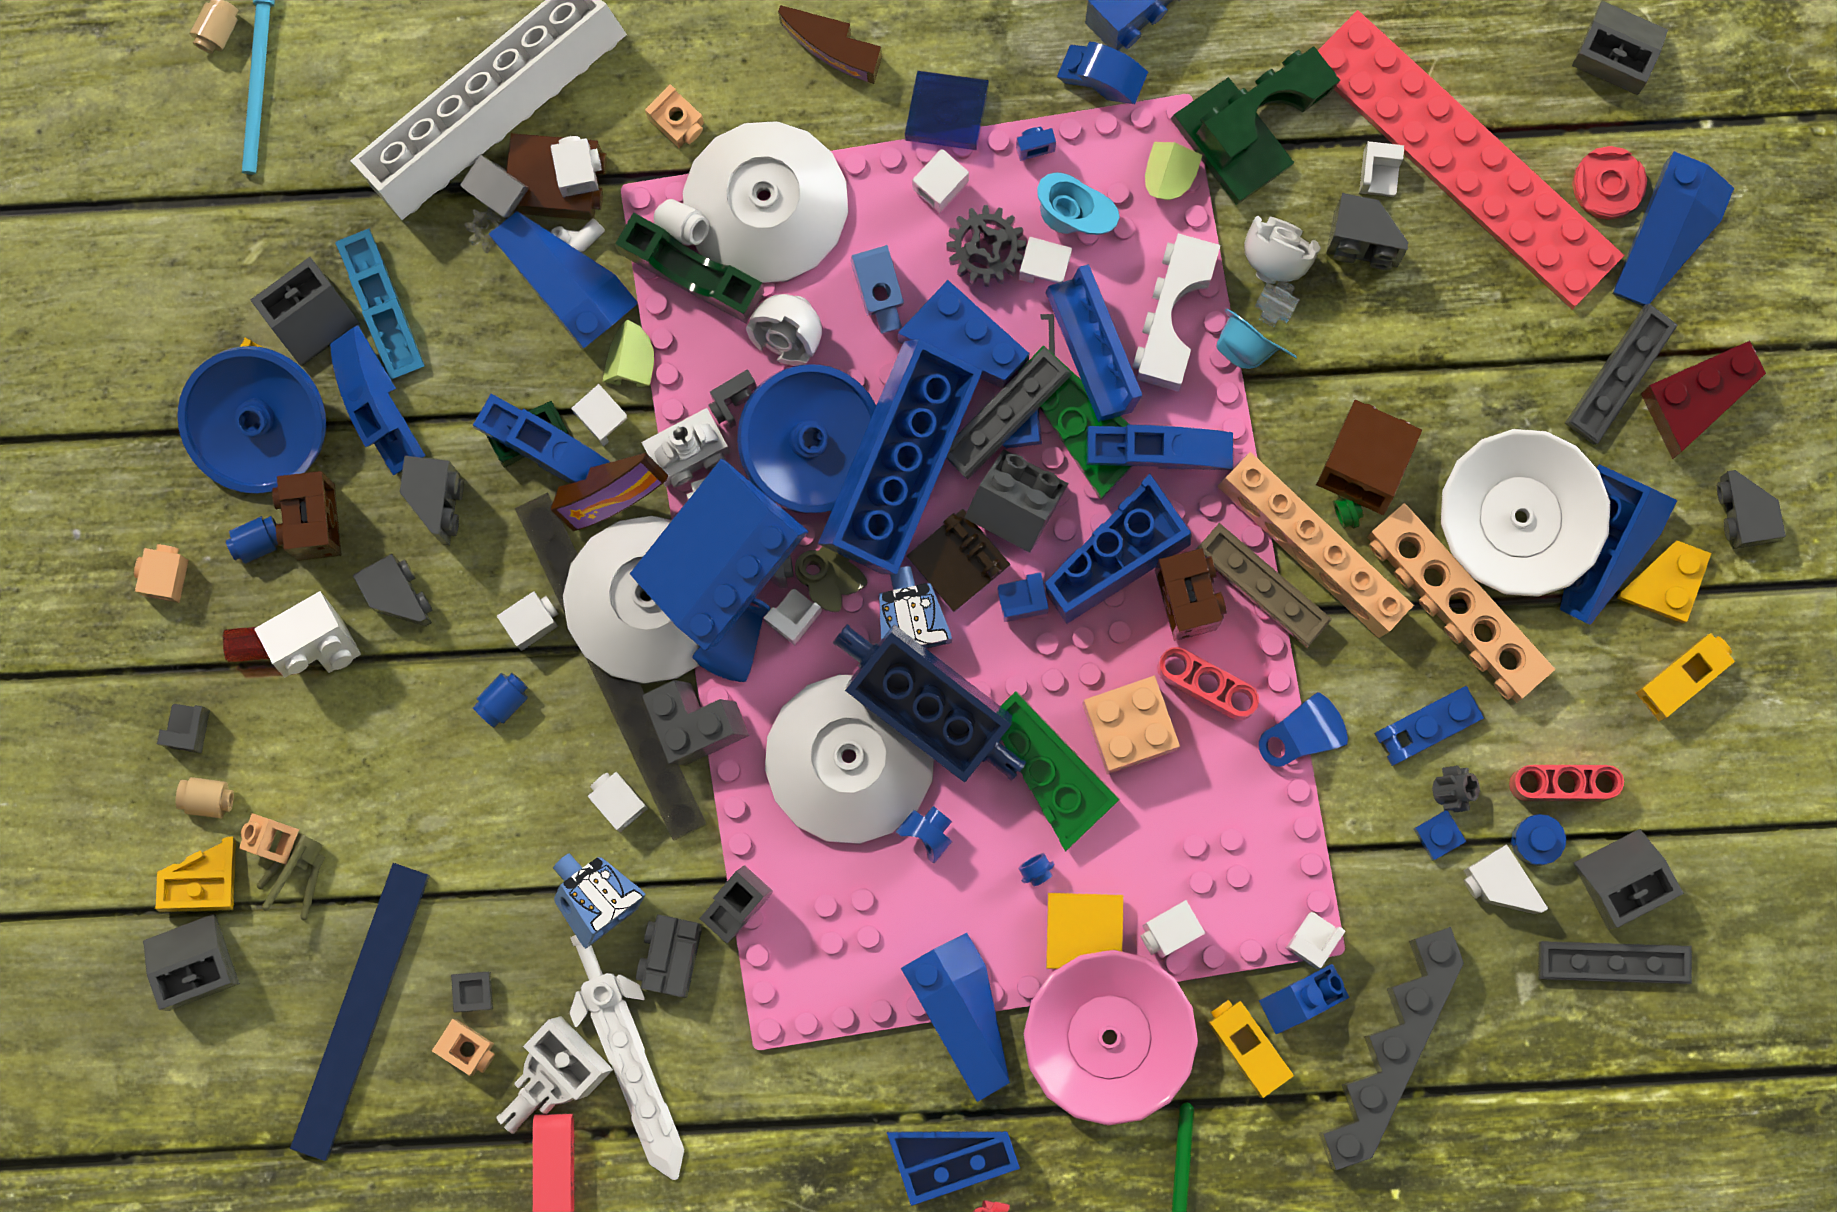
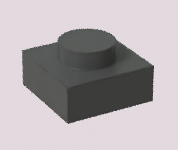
[451,972,493,1013]

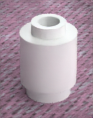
[654,199,709,245]

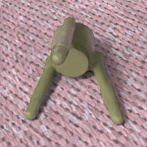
[257,833,325,920]

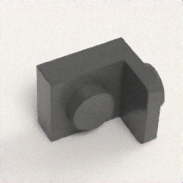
[708,369,757,429]

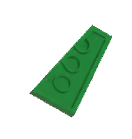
[1018,345,1133,500]
[1001,691,1120,852]

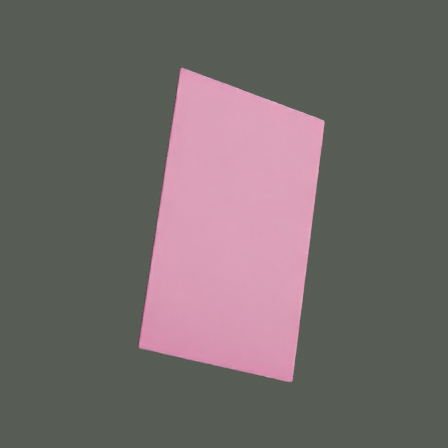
[621,94,1345,1050]

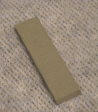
[1196,523,1332,648]

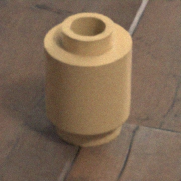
[189,0,239,54]
[175,777,234,819]

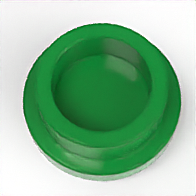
[1333,496,1364,529]

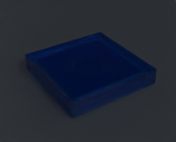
[905,71,989,150]

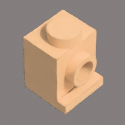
[645,84,704,148]
[239,813,299,865]
[432,1019,495,1076]

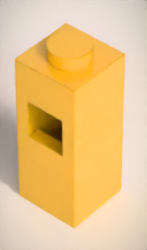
[1635,633,1735,721]
[1207,999,1294,1098]

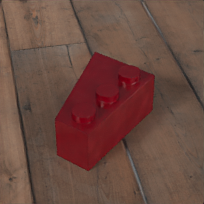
[1641,341,1766,459]

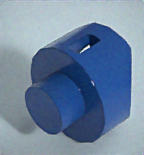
[896,806,952,863]
[1511,814,1566,866]

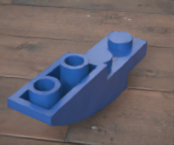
[330,326,426,475]
[473,394,610,483]
[1087,425,1233,470]

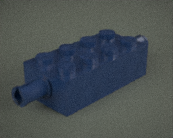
[833,624,1026,783]

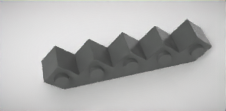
[1319,927,1464,1170]

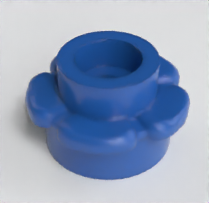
[1018,853,1055,886]

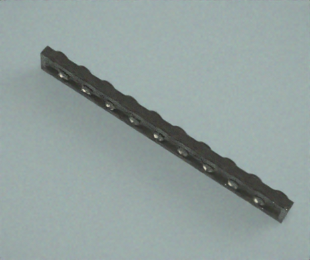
[515,493,708,841]

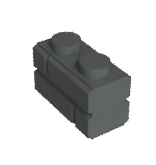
[636,914,703,998]

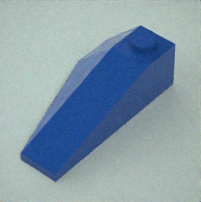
[489,211,638,349]

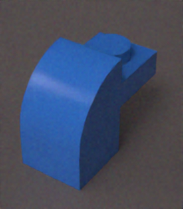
[1057,41,1148,104]

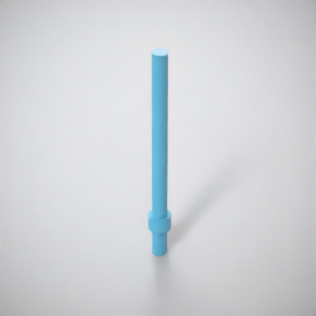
[242,0,275,175]

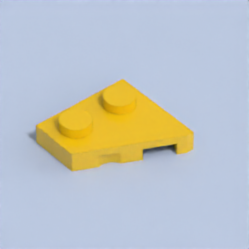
[1617,540,1712,624]
[155,836,236,912]

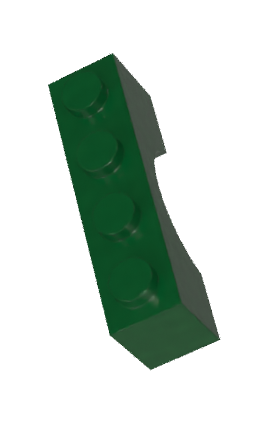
[1194,46,1341,170]
[615,212,765,324]

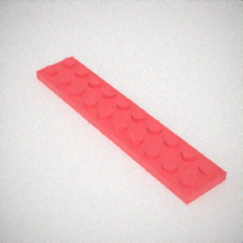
[1318,10,1625,310]

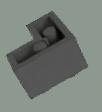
[642,680,750,766]

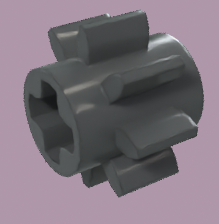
[1432,765,1480,813]

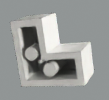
[255,591,361,678]

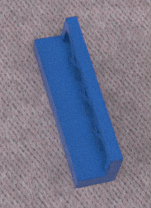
[1046,264,1143,422]

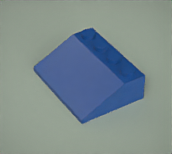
[630,458,809,651]

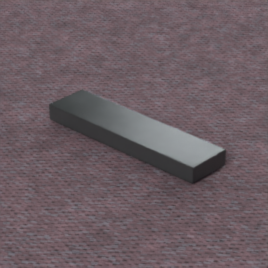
[1565,304,1678,445]
[946,347,1072,480]
[1538,941,1692,984]

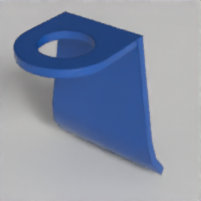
[693,598,771,682]
[1259,692,1348,767]

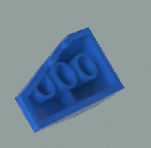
[1612,151,1734,306]
[1560,464,1678,625]
[901,933,1010,1102]

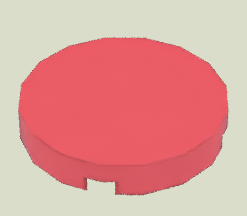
[1572,146,1647,220]

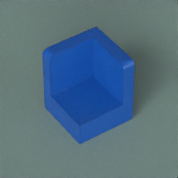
[997,572,1049,622]

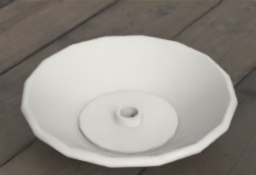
[683,121,848,283]
[1441,429,1610,597]
[563,516,699,684]
[765,674,934,844]

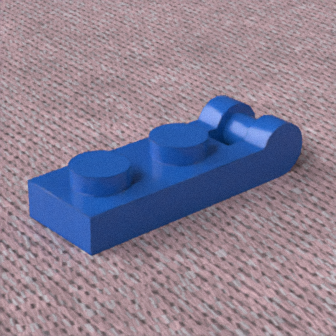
[1374,686,1484,766]

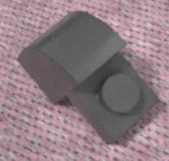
[699,865,773,944]

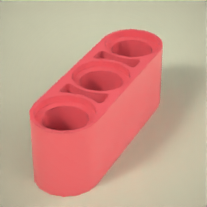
[1157,647,1259,720]
[1509,765,1624,802]
[533,1114,574,1212]

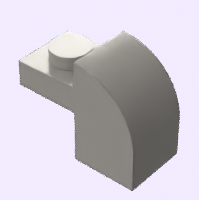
[460,154,529,218]

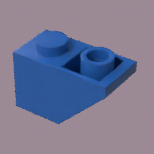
[1259,964,1349,1034]

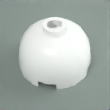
[1244,216,1321,284]
[746,294,822,366]

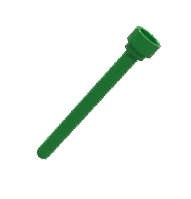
[1172,1103,1194,1212]

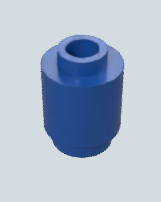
[225,516,278,564]
[473,673,528,728]

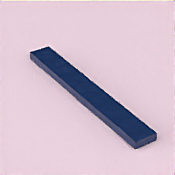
[290,863,430,1161]

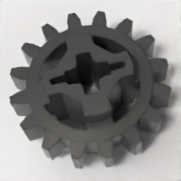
[946,205,1026,287]

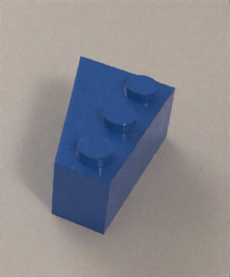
[897,280,1030,388]
[887,1131,1020,1206]

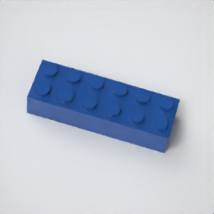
[818,339,983,575]

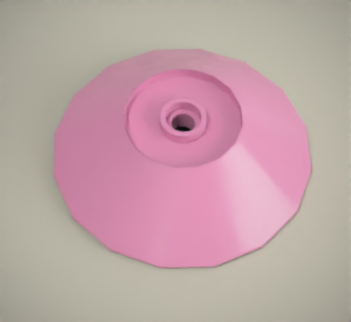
[1024,950,1198,1126]

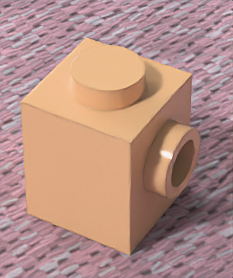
[134,544,189,603]

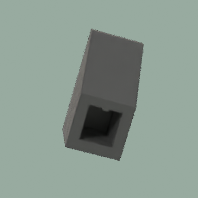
[1717,470,1786,549]
[353,554,433,626]

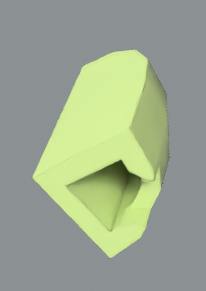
[1145,142,1203,200]
[602,320,654,387]

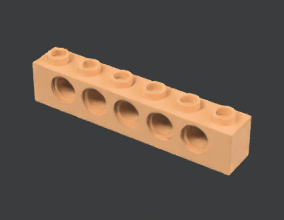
[1217,452,1414,638]
[1367,503,1555,703]

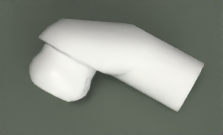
[550,218,605,253]

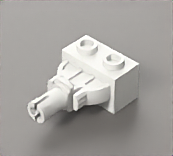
[642,408,730,487]
[497,1016,613,1134]

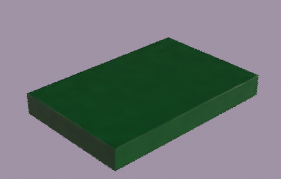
[1171,77,1294,205]

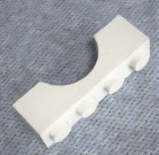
[1132,233,1221,392]

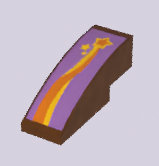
[778,5,882,84]
[550,453,668,532]

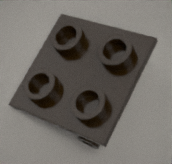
[906,509,1011,612]

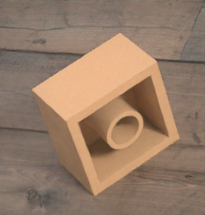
[1082,675,1180,775]

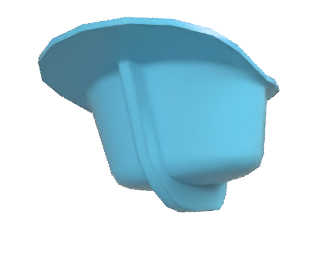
[1037,172,1120,235]
[1216,309,1297,369]

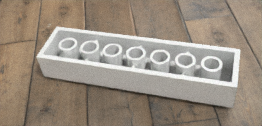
[350,0,627,220]

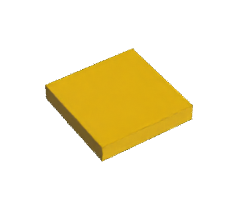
[1046,893,1124,969]

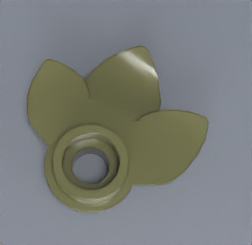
[795,546,867,612]

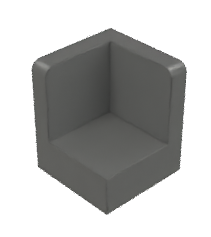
[157,704,210,753]

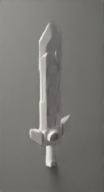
[570,935,685,1180]

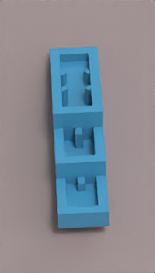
[335,228,425,379]

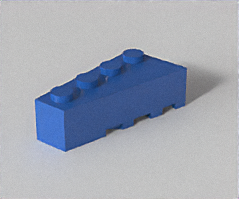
[1085,0,1180,50]
[1045,473,1191,624]

